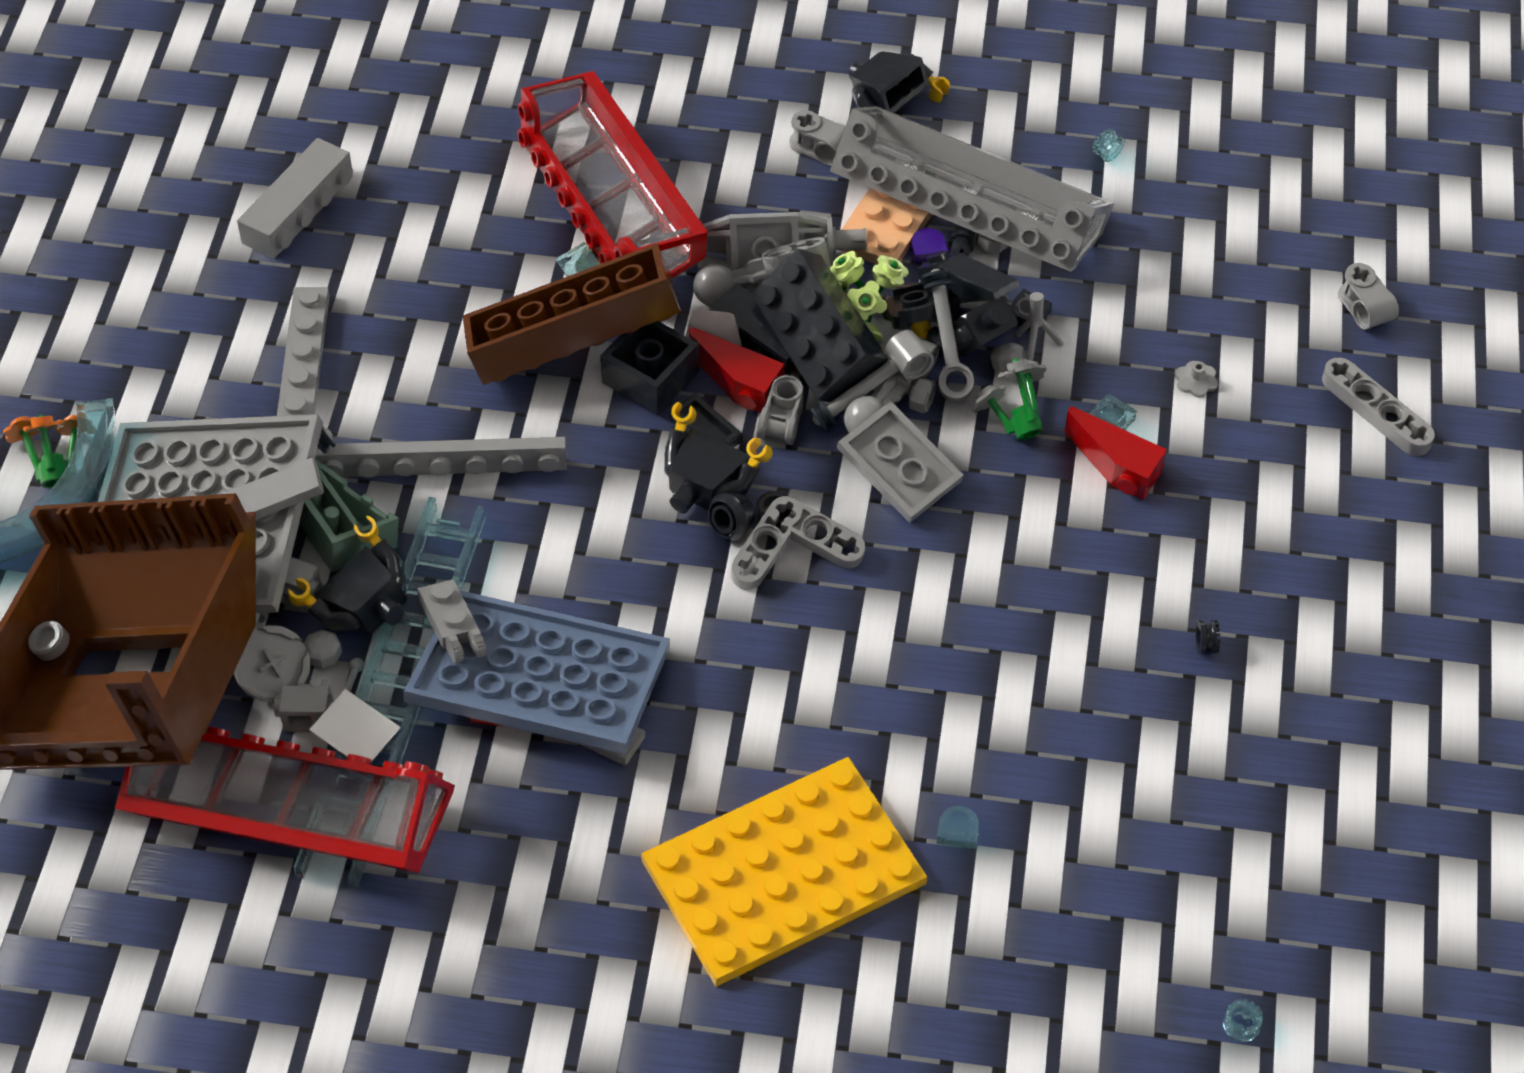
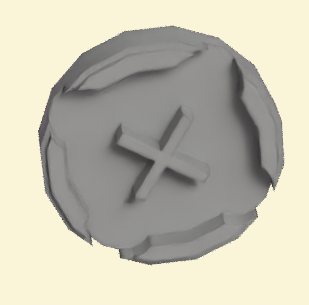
[234,625,310,702]

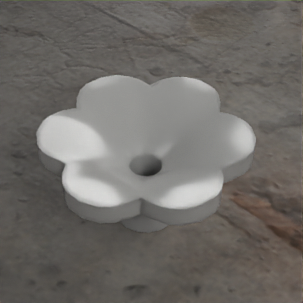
[1175,361,1218,398]

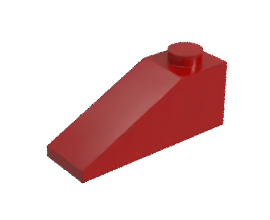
[688,327,784,413]
[1064,406,1167,500]

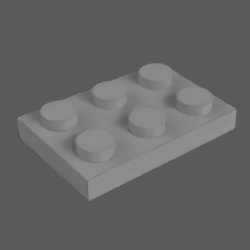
[837,401,964,523]

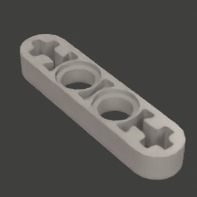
[1322,357,1435,456]

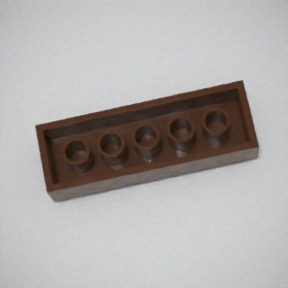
[463,243,681,386]

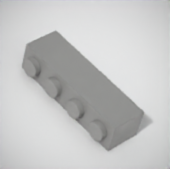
[237,138,353,259]

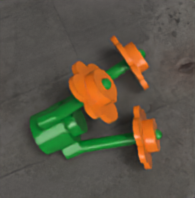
[3,414,97,489]

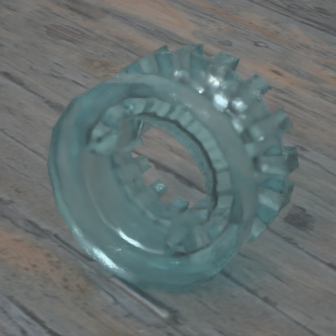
[1092,128,1125,162]
[1223,999,1263,1042]

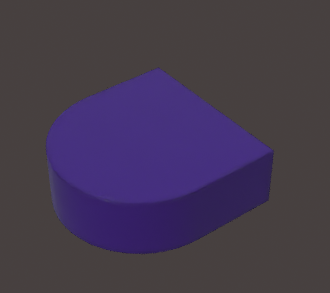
[911,228,948,263]

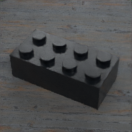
[751,248,889,402]

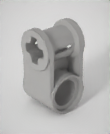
[789,110,846,166]
[1338,263,1399,330]
[757,375,803,445]

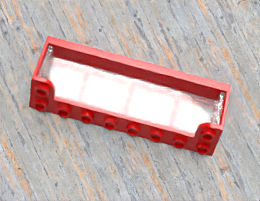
[517,71,708,279]
[115,726,455,873]

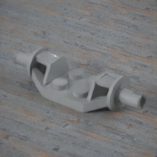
[663,212,867,270]

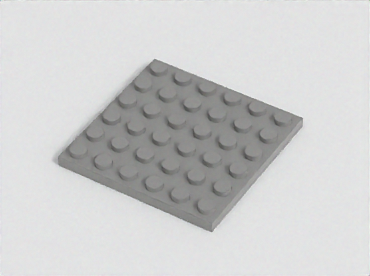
[98,414,323,613]

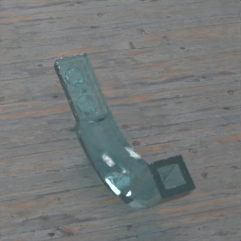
[0,398,116,563]

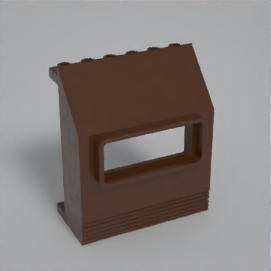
[0,493,256,770]

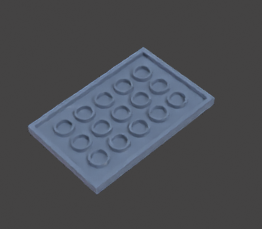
[403,590,670,754]

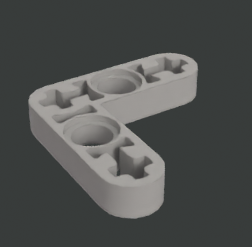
[731,496,865,590]

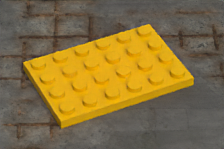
[641,757,927,987]

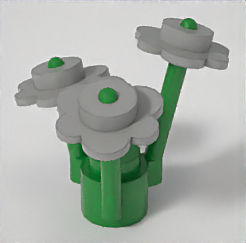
[972,358,1046,440]

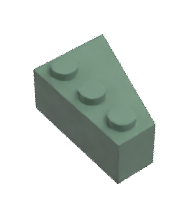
[299,459,399,572]

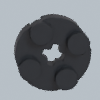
[882,282,951,330]

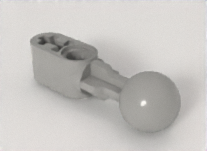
[693,237,832,306]
[844,336,940,433]

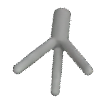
[1015,292,1064,361]

